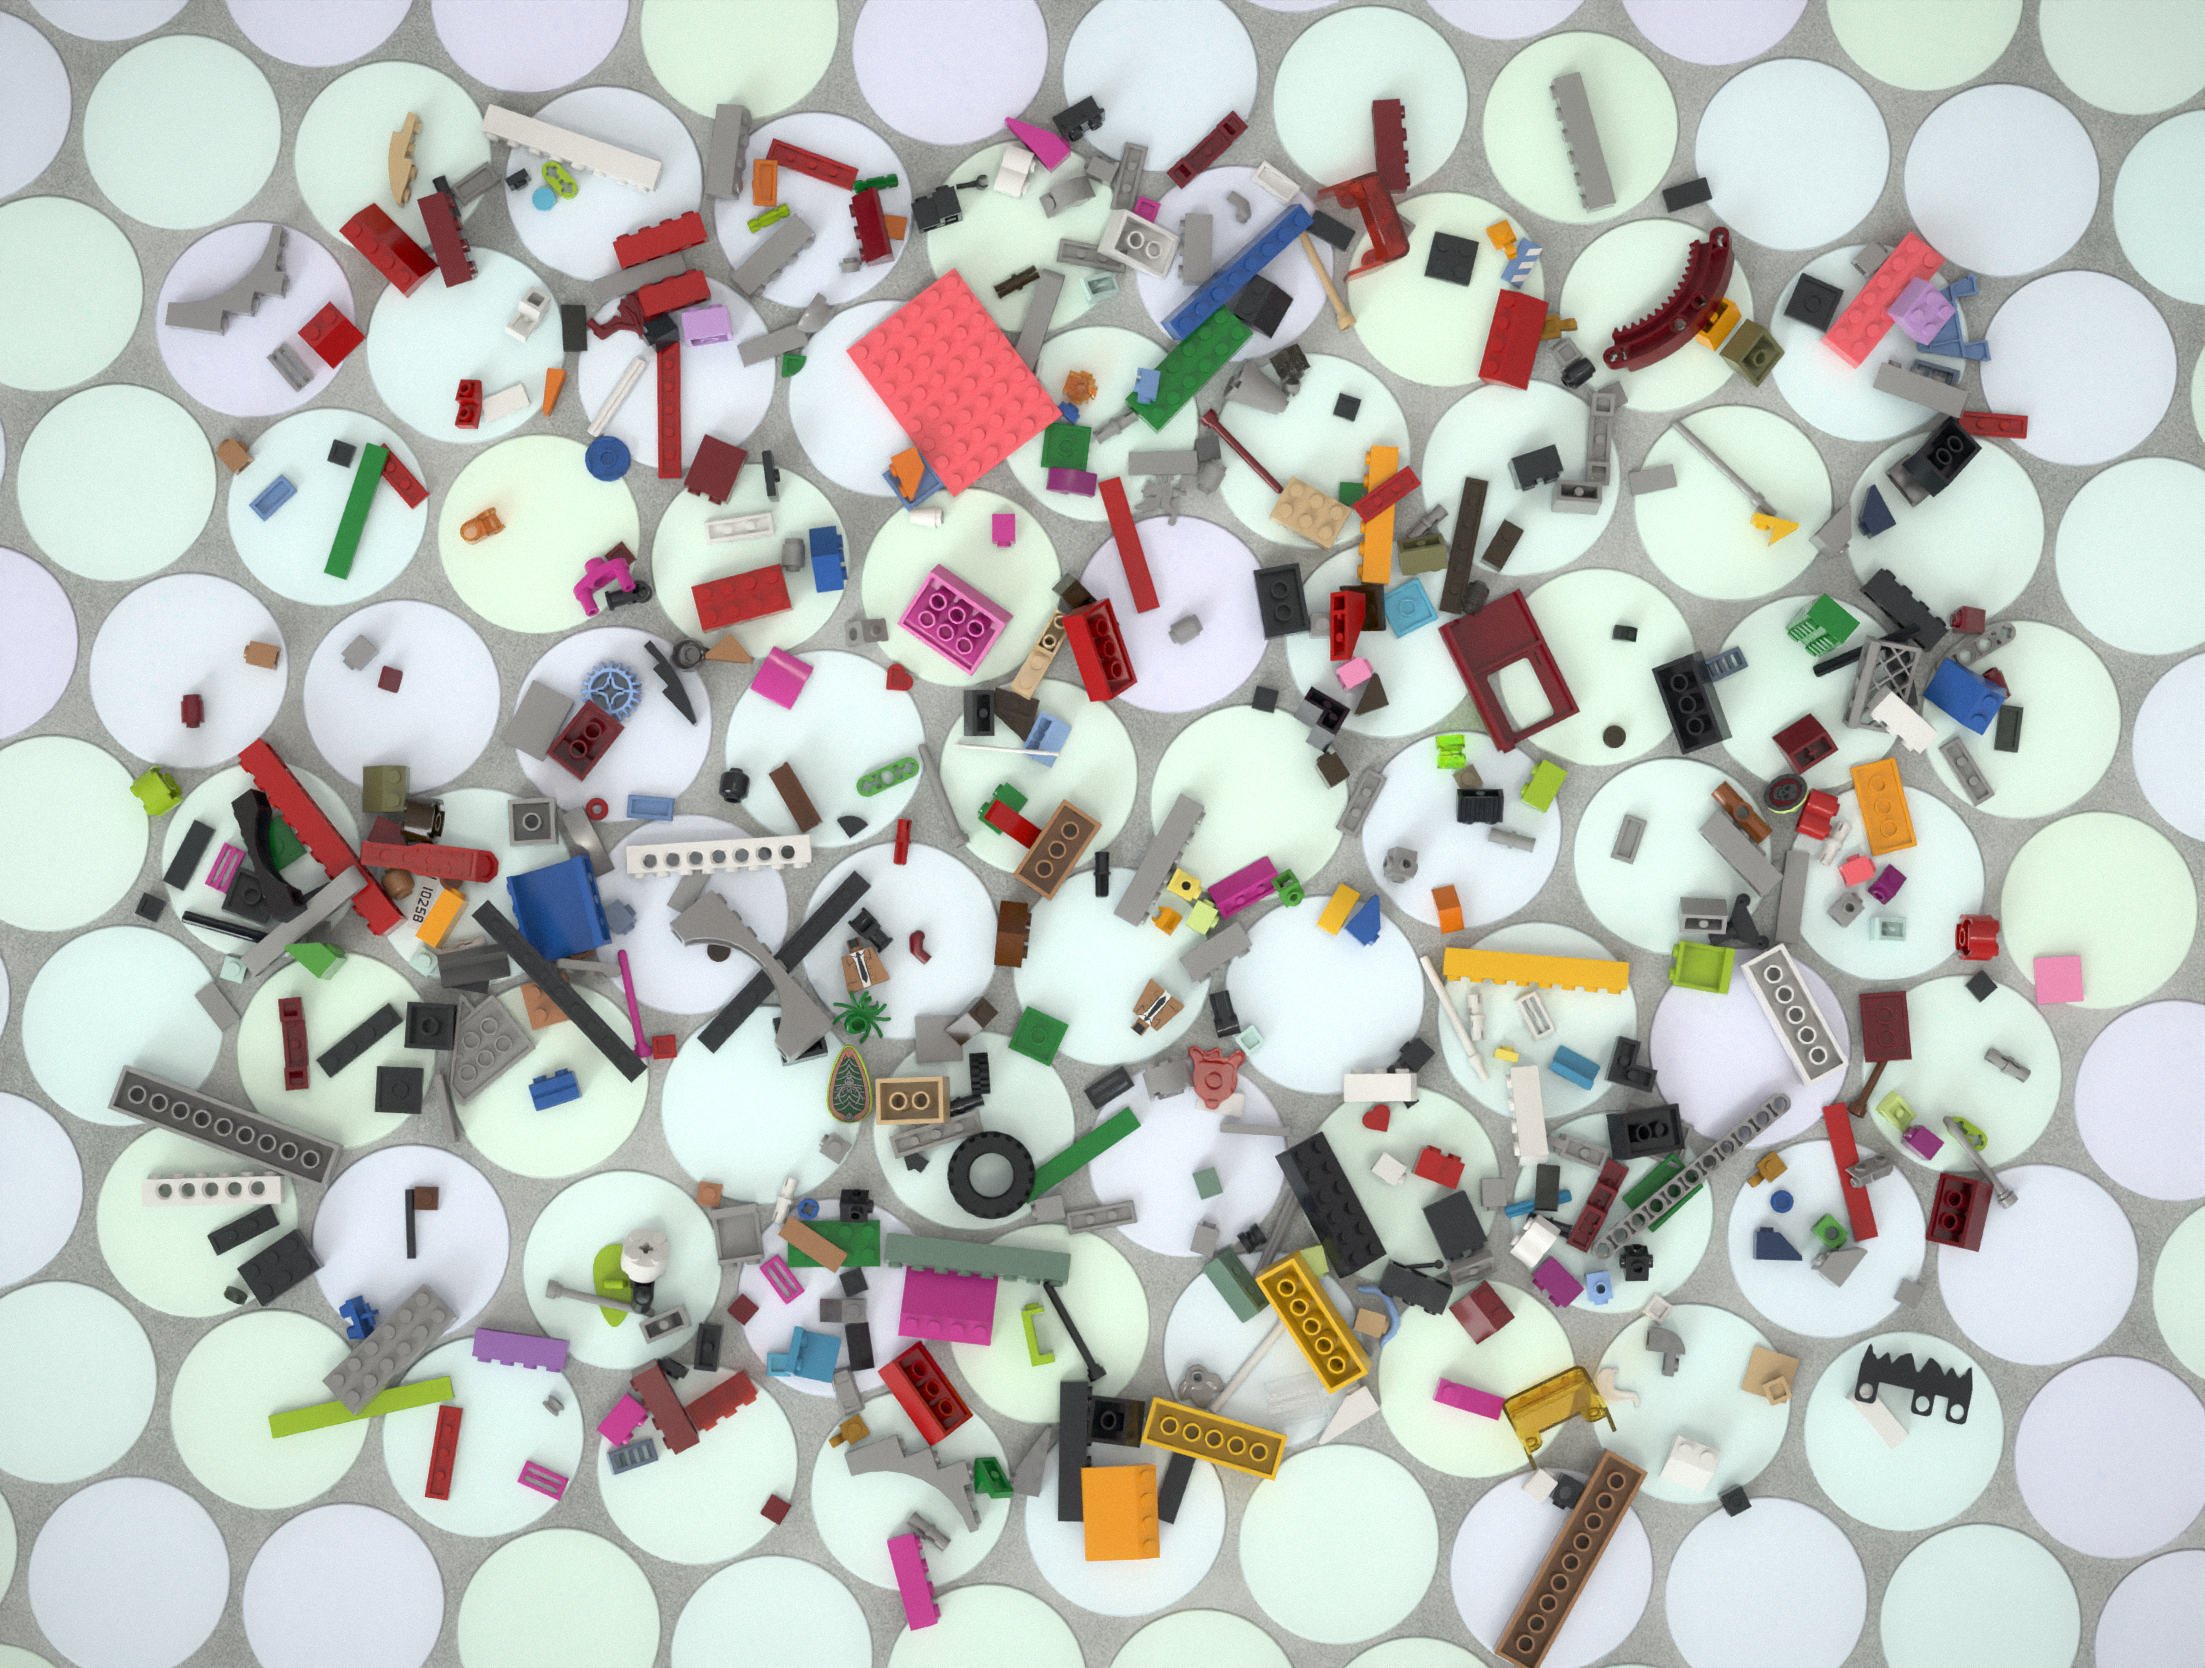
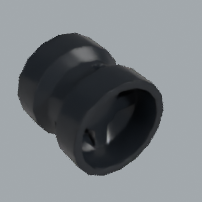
[1236,1223,1268,1254]

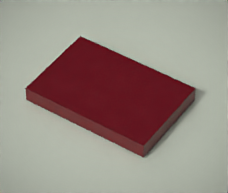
[1859,991,1912,1063]

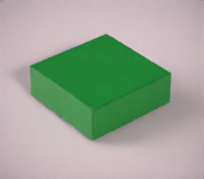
[1339,482,1363,506]

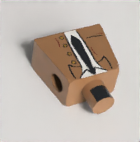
[841,937,890,994]
[1131,979,1185,1036]

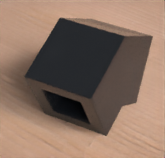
[1612,625,1638,642]
[904,1153,930,1173]

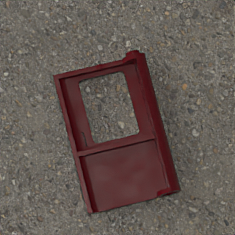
[1437,588,1580,754]

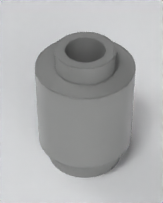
[1195,459,1227,495]
[782,538,805,572]
[1168,614,1204,646]

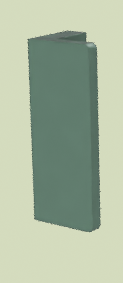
[1202,1247,1270,1323]

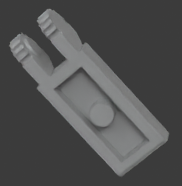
[555,958,622,978]

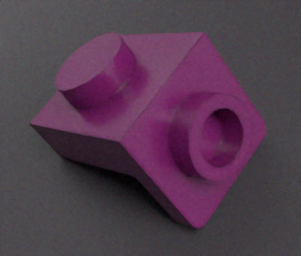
[1867,863,1907,905]

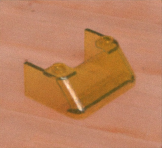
[1502,1366,1617,1471]

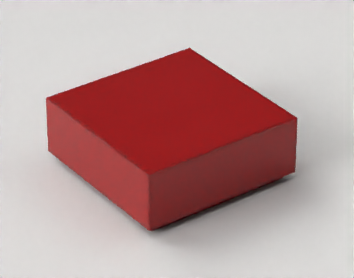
[652,1034,677,1060]

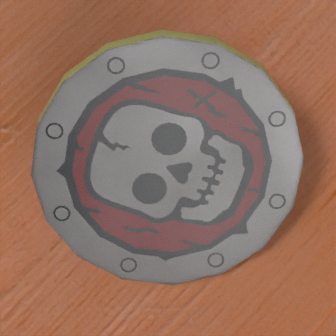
[1764,773,1808,813]

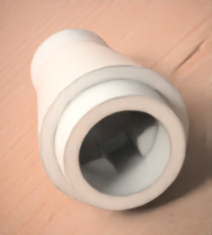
[910,506,944,528]

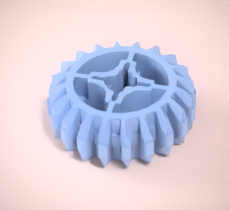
[580,661,643,722]

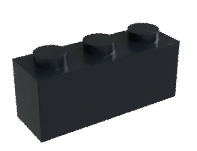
[1378,1259,1453,1315]

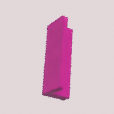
[1207,856,1284,920]

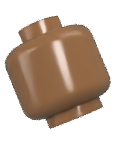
[381,868,415,901]

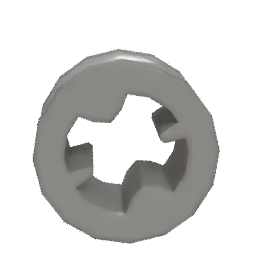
[542,1394,565,1417]

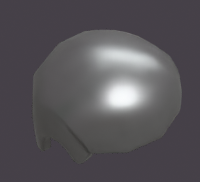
[670,638,706,672]

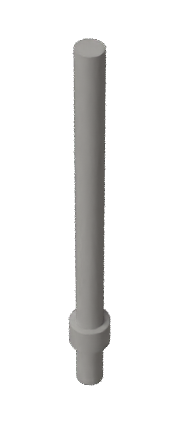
[1671,419,1777,517]

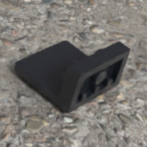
[1052,95,1105,143]

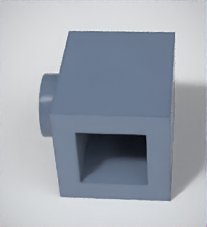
[604,899,637,935]

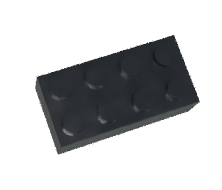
[1652,651,1733,755]

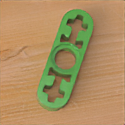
[856,757,919,797]

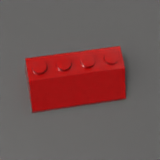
[339,203,439,299]
[1478,289,1549,391]
[1061,598,1138,702]
[877,1340,974,1447]

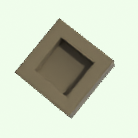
[1452,764,1484,789]

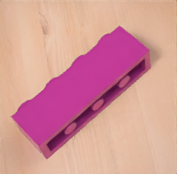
[887,1532,941,1631]

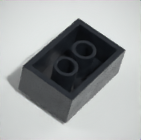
[1901,415,1982,497]
[1252,563,1311,641]
[237,1229,325,1307]

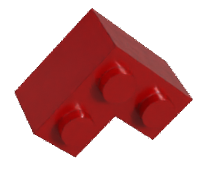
[1411,1145,1465,1190]

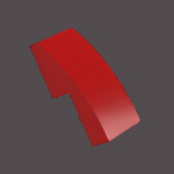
[455,379,482,429]

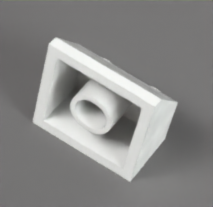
[1659,1433,1721,1493]

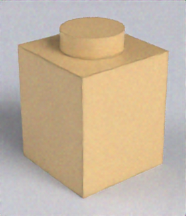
[1352,1307,1389,1338]

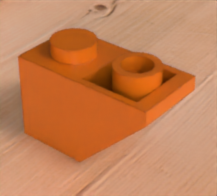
[888,446,925,502]

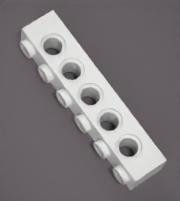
[141,1171,285,1207]

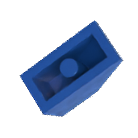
[1343,894,1381,947]

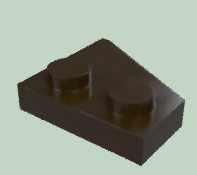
[1339,585,1386,631]

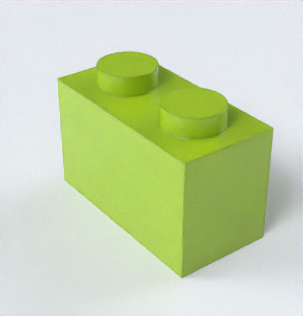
[1519,759,1568,814]

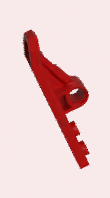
[359,841,499,883]

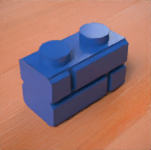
[528,1068,582,1111]

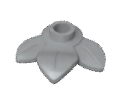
[1178,1364,1224,1409]

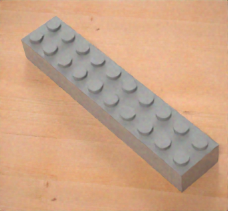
[107,1065,345,1189]

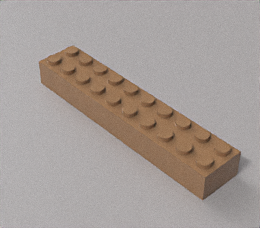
[1492,1448,1648,1668]

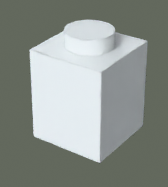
[1370,1152,1407,1187]
[1521,1467,1558,1505]

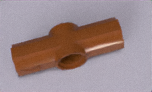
[1710,781,1773,844]

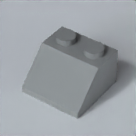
[1809,502,1852,559]
[1811,1247,1868,1288]

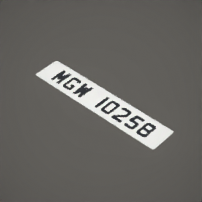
[407,876,440,930]

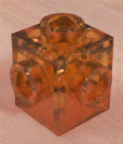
[1062,370,1099,405]

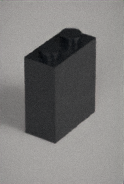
[1421,1190,1488,1262]

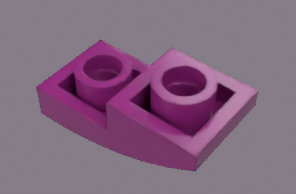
[1046,467,1097,498]

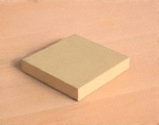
[1741,1346,1799,1404]

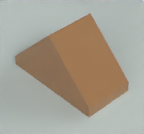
[705,633,753,664]

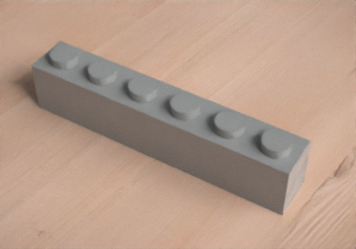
[1549,71,1616,213]
[1113,793,1206,927]

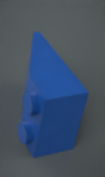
[1923,657,2007,736]

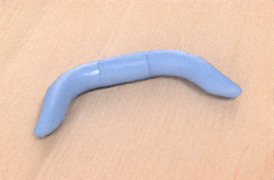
[1357,1286,1400,1347]

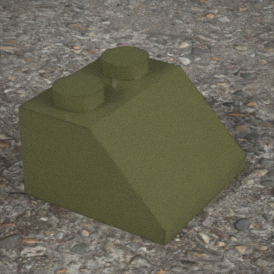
[1719,319,1785,388]
[362,765,410,813]

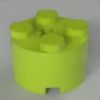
[129,764,185,817]

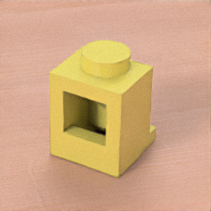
[1166,868,1203,902]

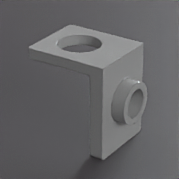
[845,618,889,647]

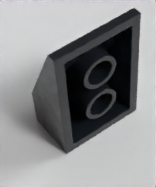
[1606,1103,1685,1160]

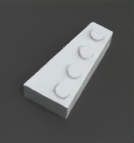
[1505,1065,1549,1167]

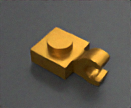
[1540,314,1578,341]
[1746,1151,1788,1188]
[828,1413,870,1448]

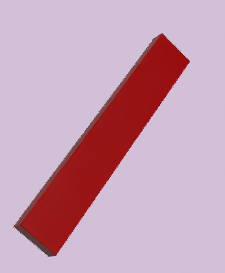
[657,342,682,479]
[1098,476,1160,614]
[1821,1102,1878,1242]

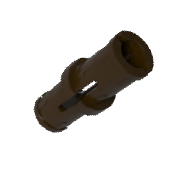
[993,265,1040,299]

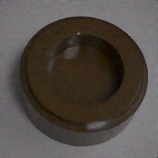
[1602,725,1626,749]
[707,944,731,962]

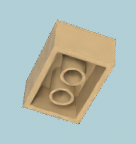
[1269,476,1352,552]
[875,1076,951,1125]

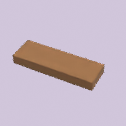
[778,1215,848,1273]

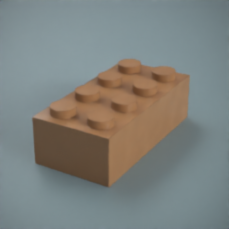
[1013,799,1102,902]

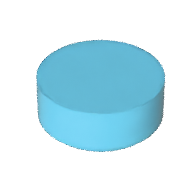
[532,187,556,212]

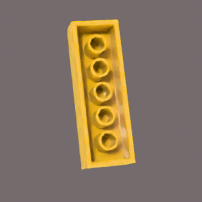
[1255,1249,1372,1394]
[1141,1395,1288,1481]

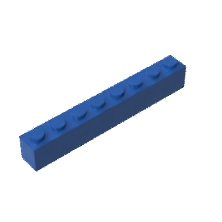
[1160,204,1314,340]

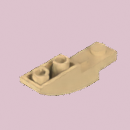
[388,112,422,208]
[1010,609,1067,700]

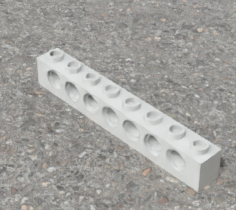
[626,834,813,879]

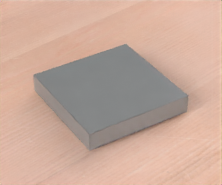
[915,1015,963,1063]

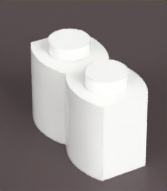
[994,144,1037,199]
[1510,1214,1561,1268]

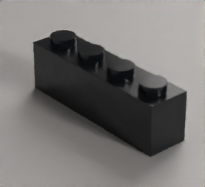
[1860,568,1949,652]

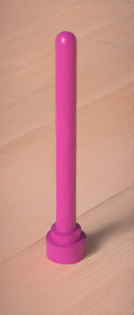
[617,950,652,1059]

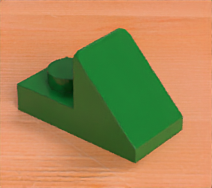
[974,1457,1014,1499]

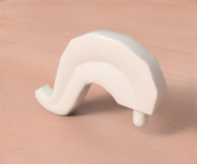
[1596,1367,1640,1408]

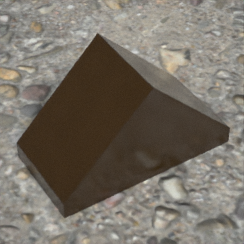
[1354,672,1389,717]

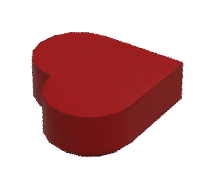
[886,664,913,691]
[1362,1104,1390,1132]

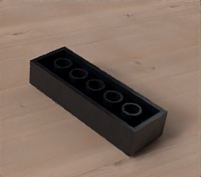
[1275,1131,1387,1279]

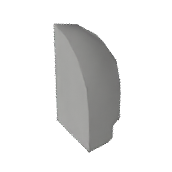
[796,292,835,333]

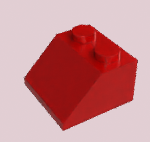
[298,301,366,370]

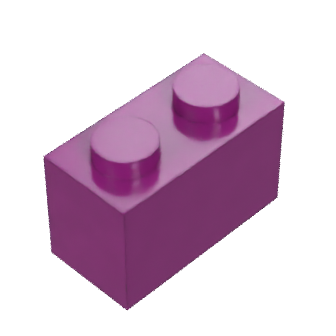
[1900,1125,1945,1161]
[1531,1255,1585,1308]

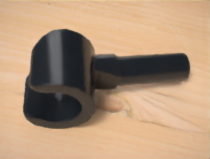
[956,175,988,191]

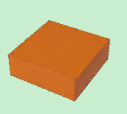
[884,214,907,241]

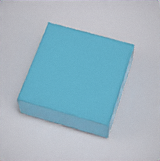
[767,1353,790,1377]

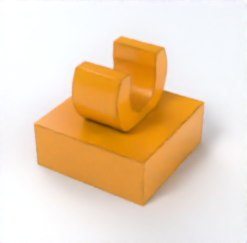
[1151,906,1183,936]

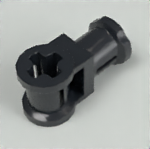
[605,580,653,611]
[847,907,894,954]

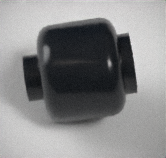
[719,768,750,803]

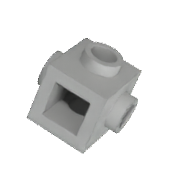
[1383,846,1418,884]

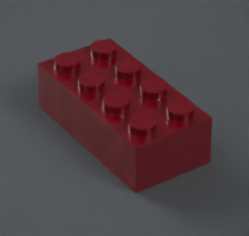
[417,191,478,288]

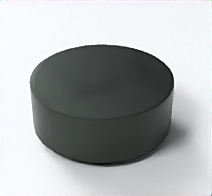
[223,1286,248,1305]

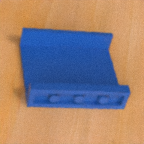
[506,855,613,962]

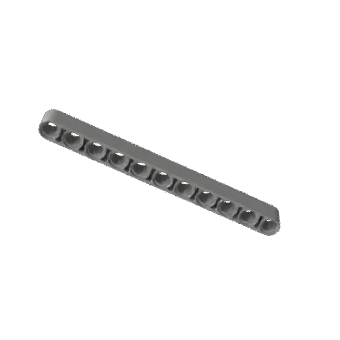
[1591,1093,1791,1260]

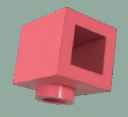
[1837,853,1876,888]

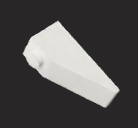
[1318,1383,1380,1446]
[1845,1384,1908,1450]

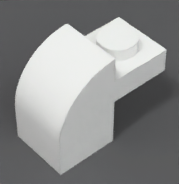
[505,286,551,343]

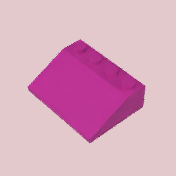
[897,564,1013,676]
[898,1266,998,1346]

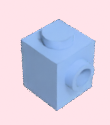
[1584,1270,1613,1305]

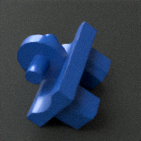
[339,1295,379,1340]

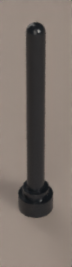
[1043,1282,1107,1383]

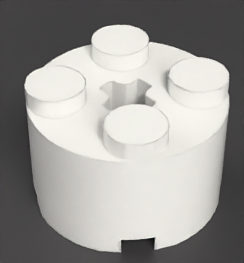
[620,1229,669,1283]

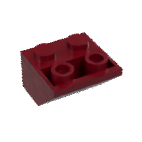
[1772,713,1839,775]

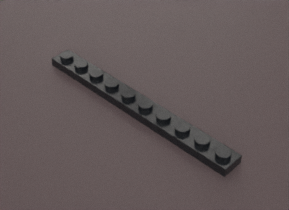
[697,870,872,1054]
[471,900,648,1083]

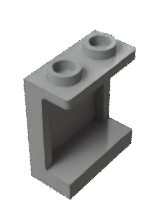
[710,1203,765,1269]

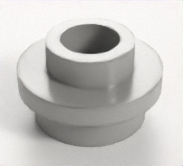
[839,257,862,273]

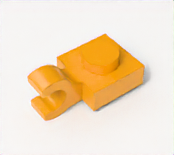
[1486,219,1517,261]

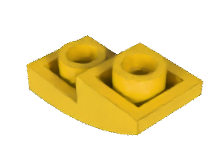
[1316,883,1361,936]

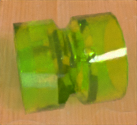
[1435,735,1467,769]

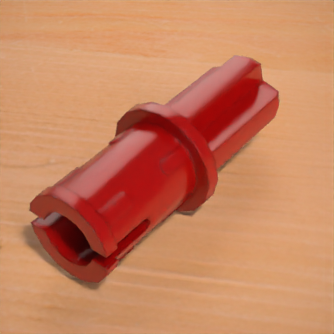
[893,819,912,865]

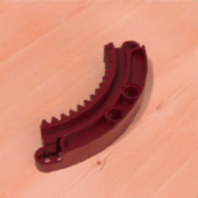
[1603,227,1735,372]

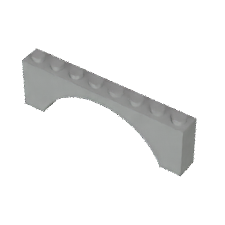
[669,889,832,1064]

